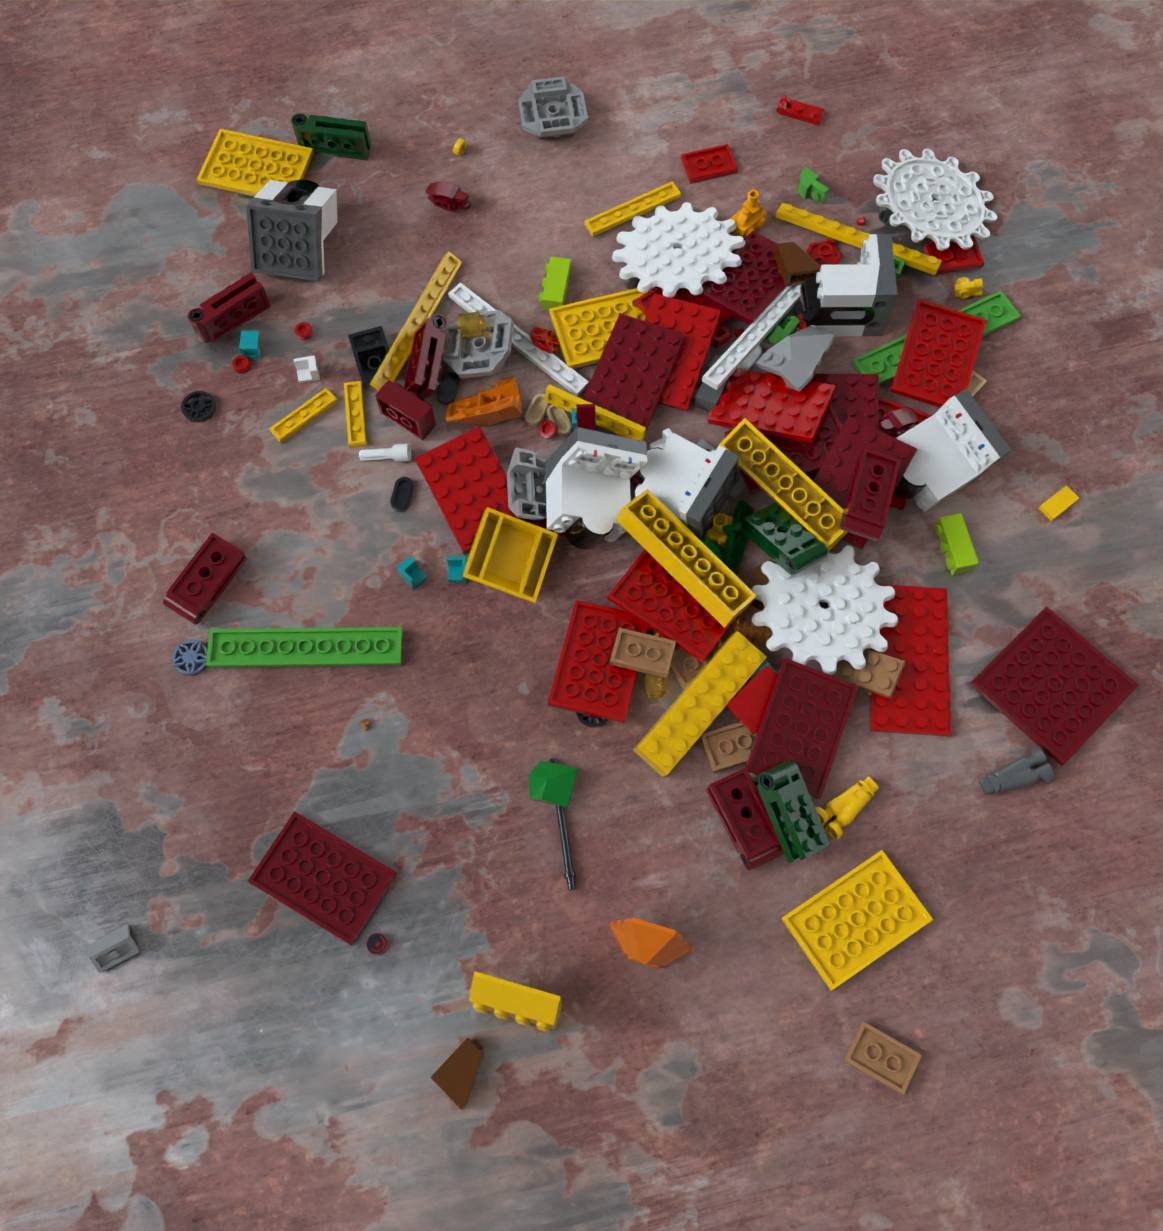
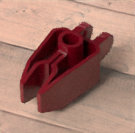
[425,181,471,213]
[877,408,919,438]

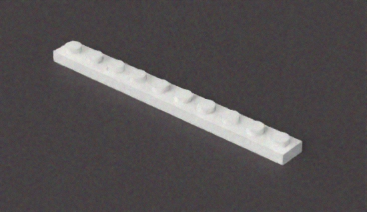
[448,283,589,397]
[702,284,805,390]

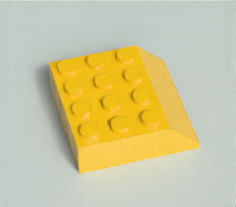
[462,507,558,604]
[469,971,562,1033]

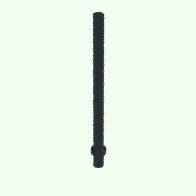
[549,758,576,891]

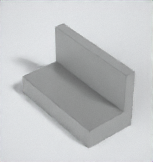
[89,924,139,973]

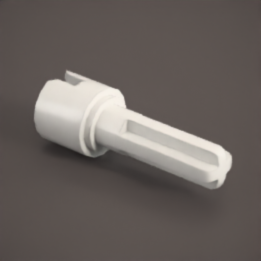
[359,443,411,462]

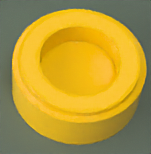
[453,138,467,156]

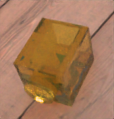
[457,312,486,339]

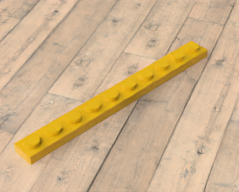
[775,203,942,275]
[370,251,462,391]

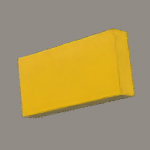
[1038,485,1079,522]

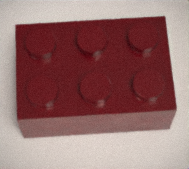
[375,380,436,441]

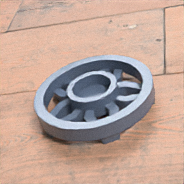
[172,640,208,676]

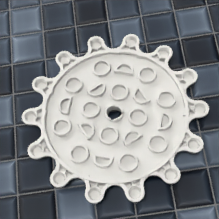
[873,149,997,251]
[612,202,745,298]
[751,546,898,675]

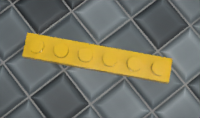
[584,181,681,237]
[545,384,646,441]

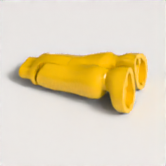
[815,777,879,840]

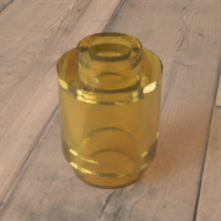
[644,673,666,699]

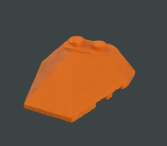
[445,375,522,426]
[610,917,693,969]

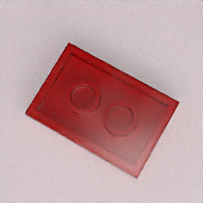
[680,144,738,184]
[924,236,984,275]
[726,664,777,734]

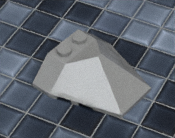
[752,326,836,392]
[507,448,547,520]

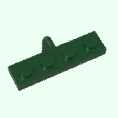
[721,500,754,575]

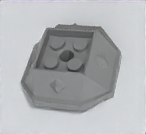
[518,77,588,139]
[442,310,514,378]

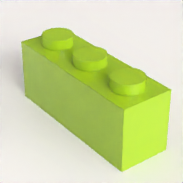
[539,256,571,311]
[935,513,979,575]

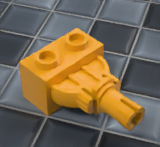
[730,189,767,239]

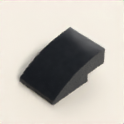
[348,326,389,385]

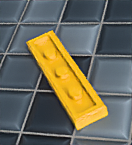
[344,381,368,448]
[269,387,338,443]

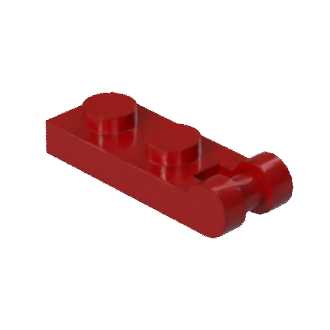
[776,95,825,126]

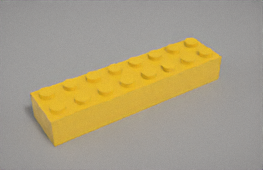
[718,418,848,552]
[616,489,757,628]
[633,631,767,777]

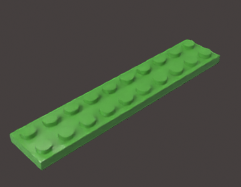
[852,290,1021,386]
[206,627,403,668]

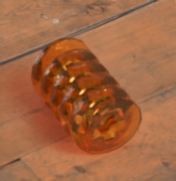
[733,616,773,644]

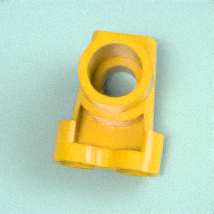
[954,277,983,299]
[705,513,733,545]

